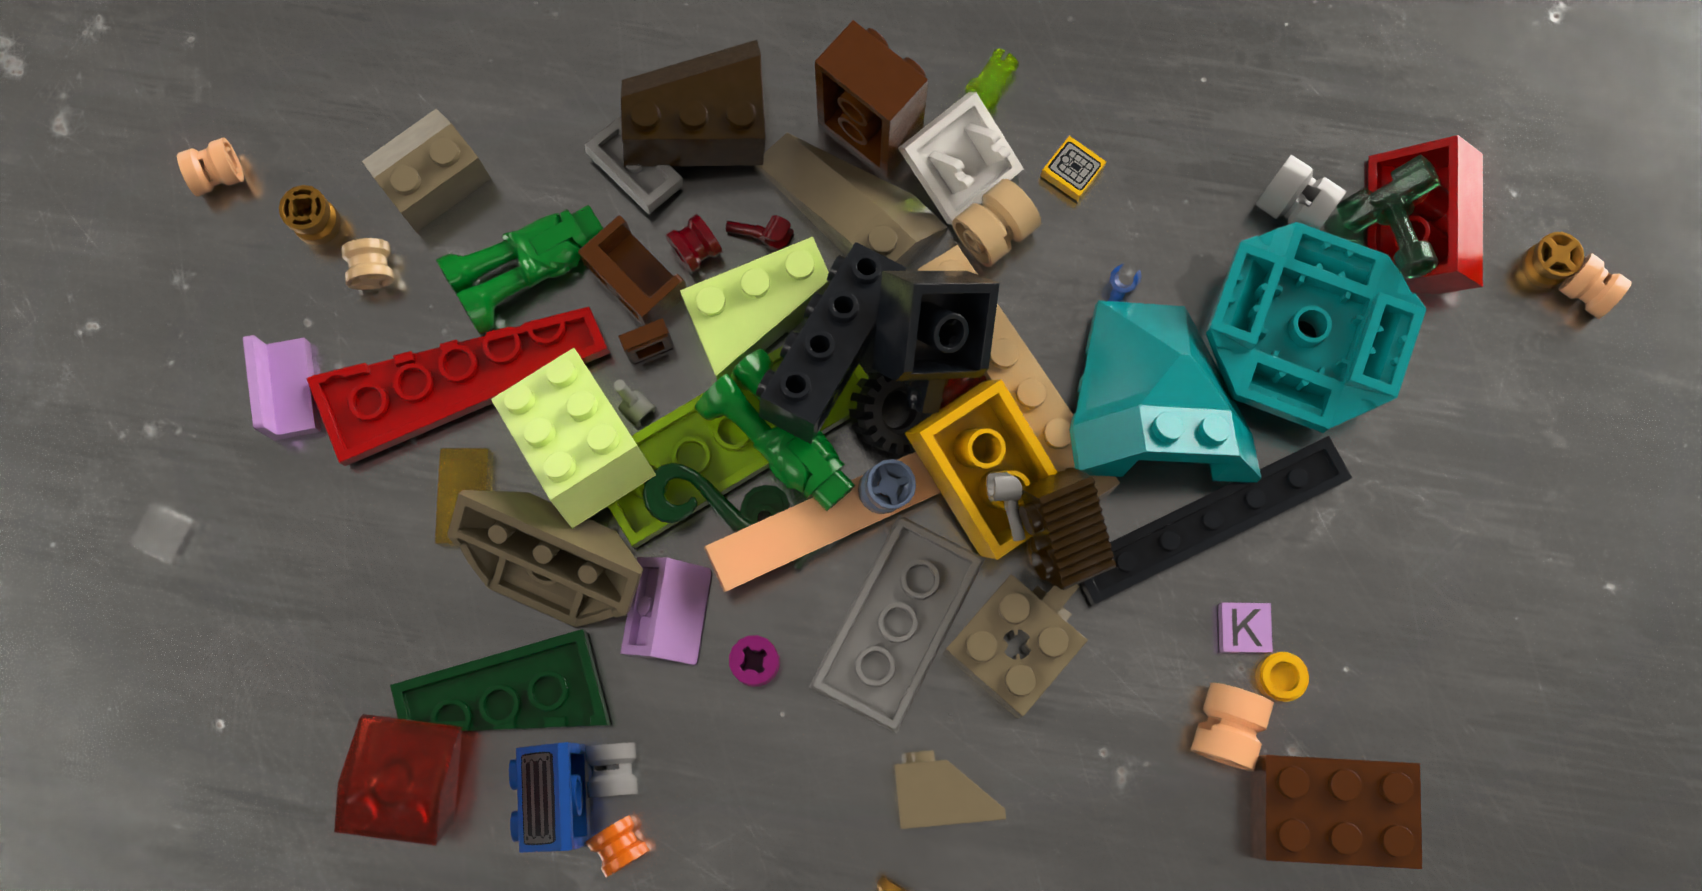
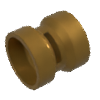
[279,185,341,245]

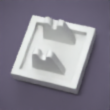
[898,92,1024,224]

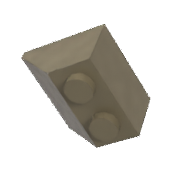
[361,108,491,233]
[892,750,1006,829]

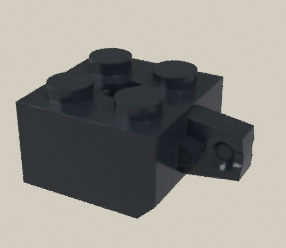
[872,271,1000,413]

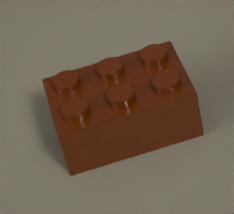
[815,20,928,177]
[1251,755,1422,869]

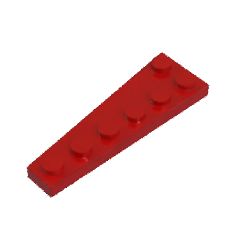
[306,307,610,466]

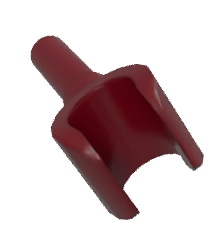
[725,215,794,250]

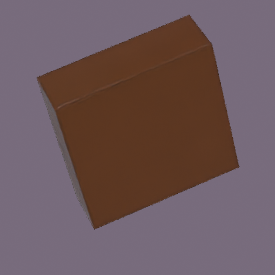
[618,318,674,364]

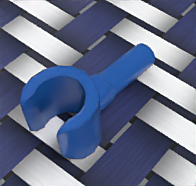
[1108,263,1142,302]

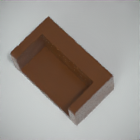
[578,215,687,326]

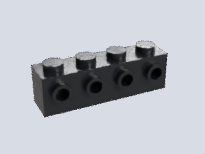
[756,242,907,444]

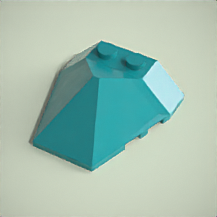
[1069,300,1261,482]

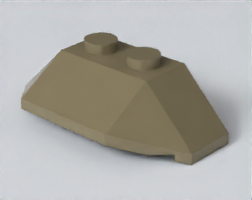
[447,490,643,627]

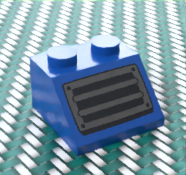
[509,742,589,853]

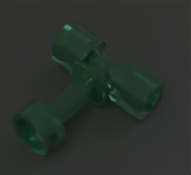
[1337,154,1441,279]

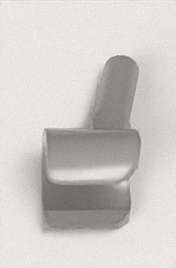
[613,380,657,428]
[986,472,1026,541]

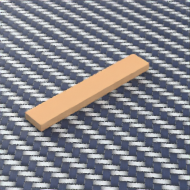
[704,452,941,592]

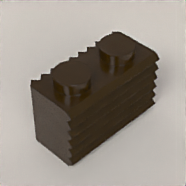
[1019,467,1117,590]

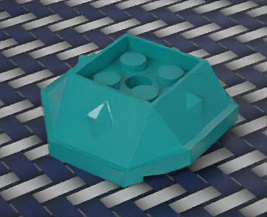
[1206,222,1427,433]

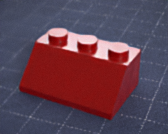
[1367,135,1483,294]

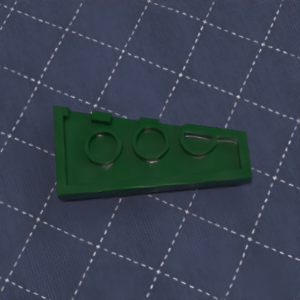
[390,629,611,734]

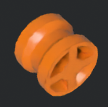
[586,815,650,878]

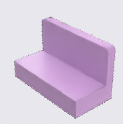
[243,335,321,441]
[620,557,711,664]

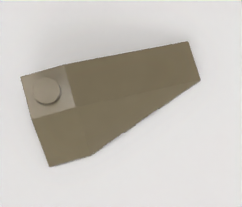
[754,133,948,267]

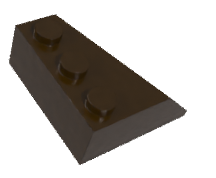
[621,40,766,167]

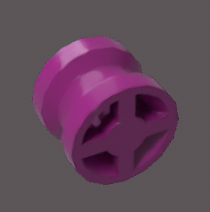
[729,635,780,687]

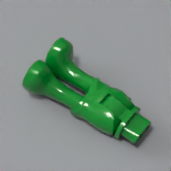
[436,205,603,336]
[694,349,855,511]

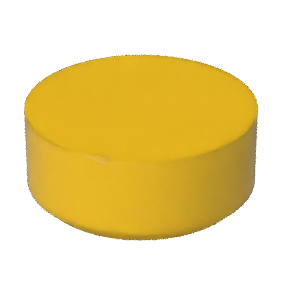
[1255,652,1309,702]

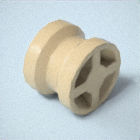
[341,238,394,290]

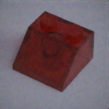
[334,714,462,846]

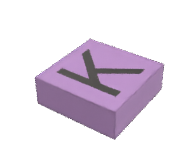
[1218,602,1273,654]

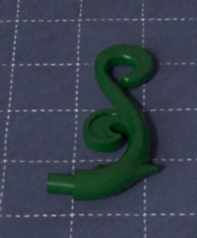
[642,463,832,569]

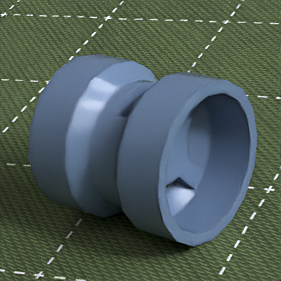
[858,459,916,514]

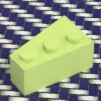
[680,237,830,380]

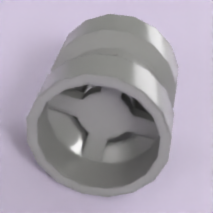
[585,742,638,798]

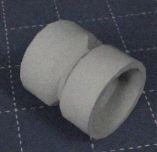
[1255,154,1346,230]

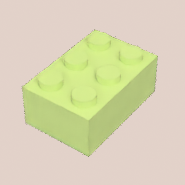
[491,348,656,529]

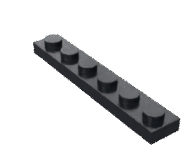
[1080,436,1353,607]

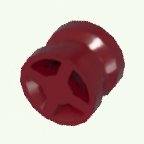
[665,214,723,273]

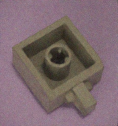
[943,574,1088,719]

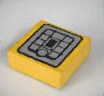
[1040,135,1106,202]

